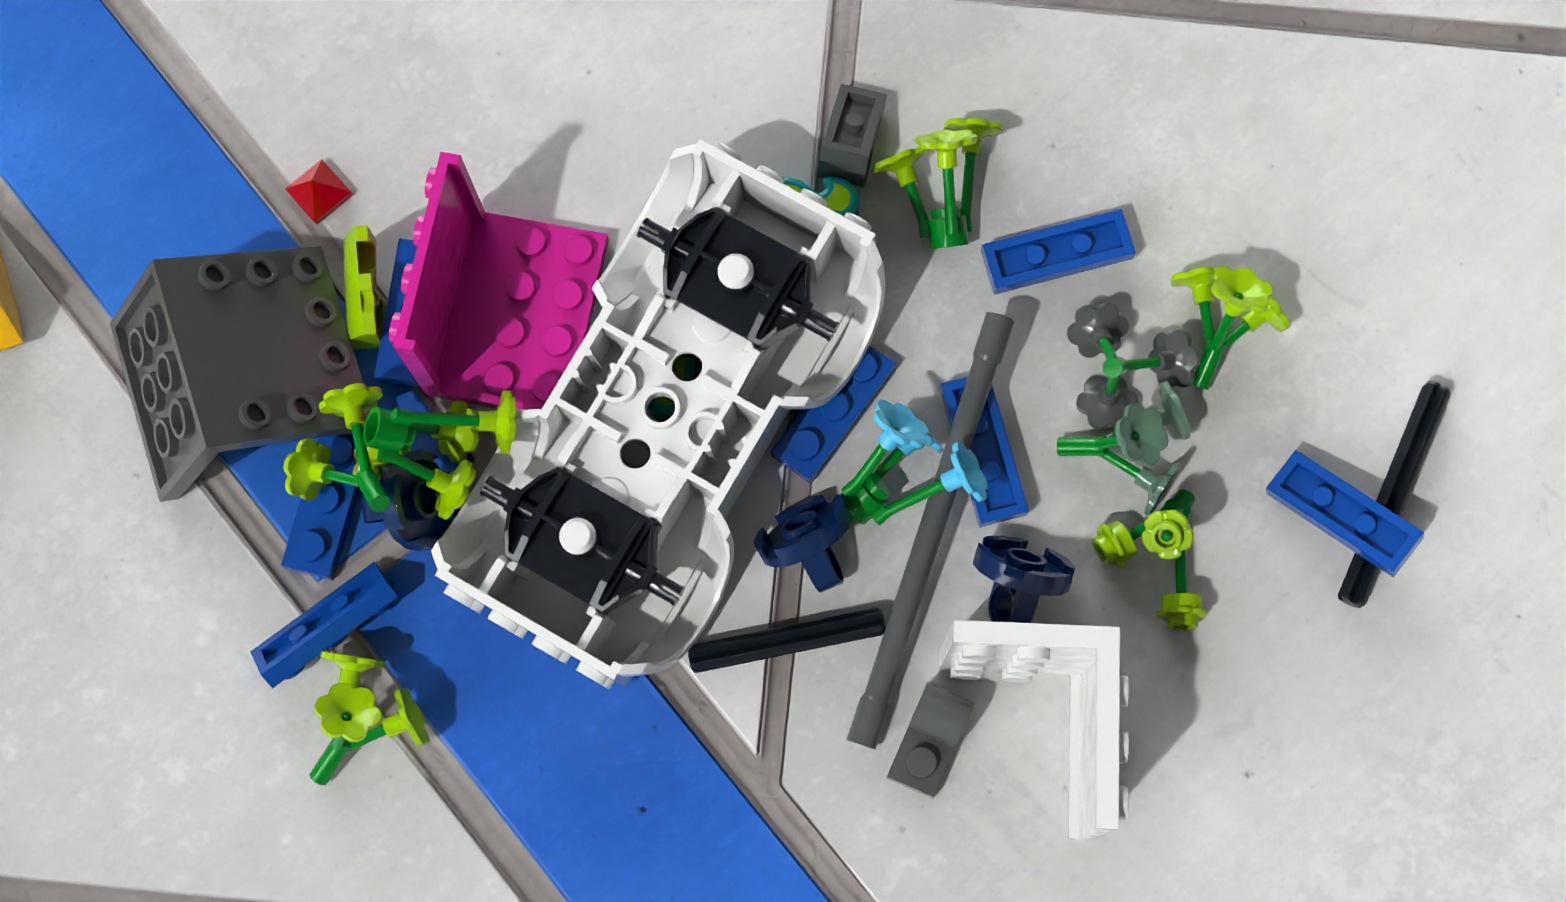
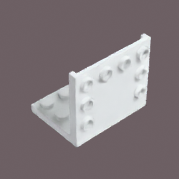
[939,620,1129,840]

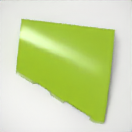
[343,225,385,349]

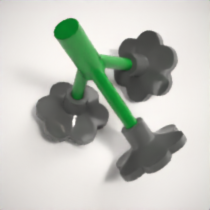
[1067,301,1201,429]

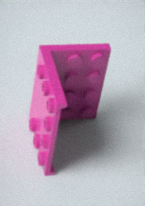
[389,151,609,412]

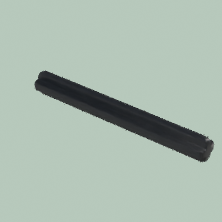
[1338,381,1451,608]

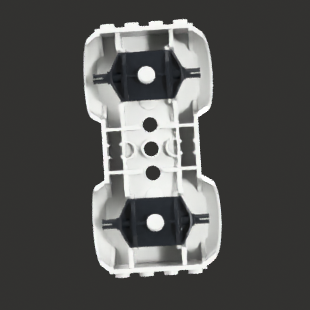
[431,139,886,690]

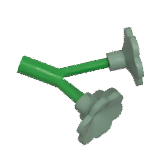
[1057,380,1191,516]

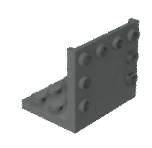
[110,246,370,502]

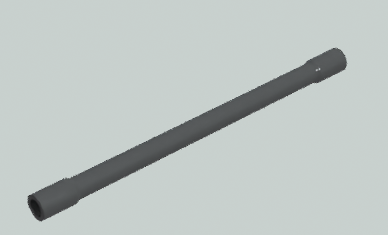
[846,312,1014,749]

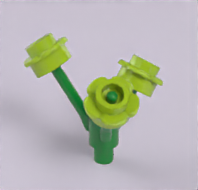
[1092,489,1207,631]

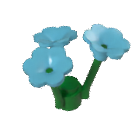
[840,399,988,525]

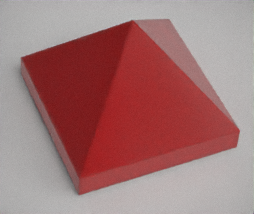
[285,159,353,224]

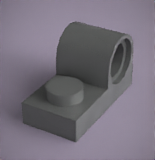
[817,84,887,188]
[886,682,975,799]

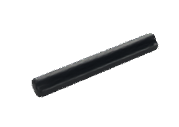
[688,607,886,673]

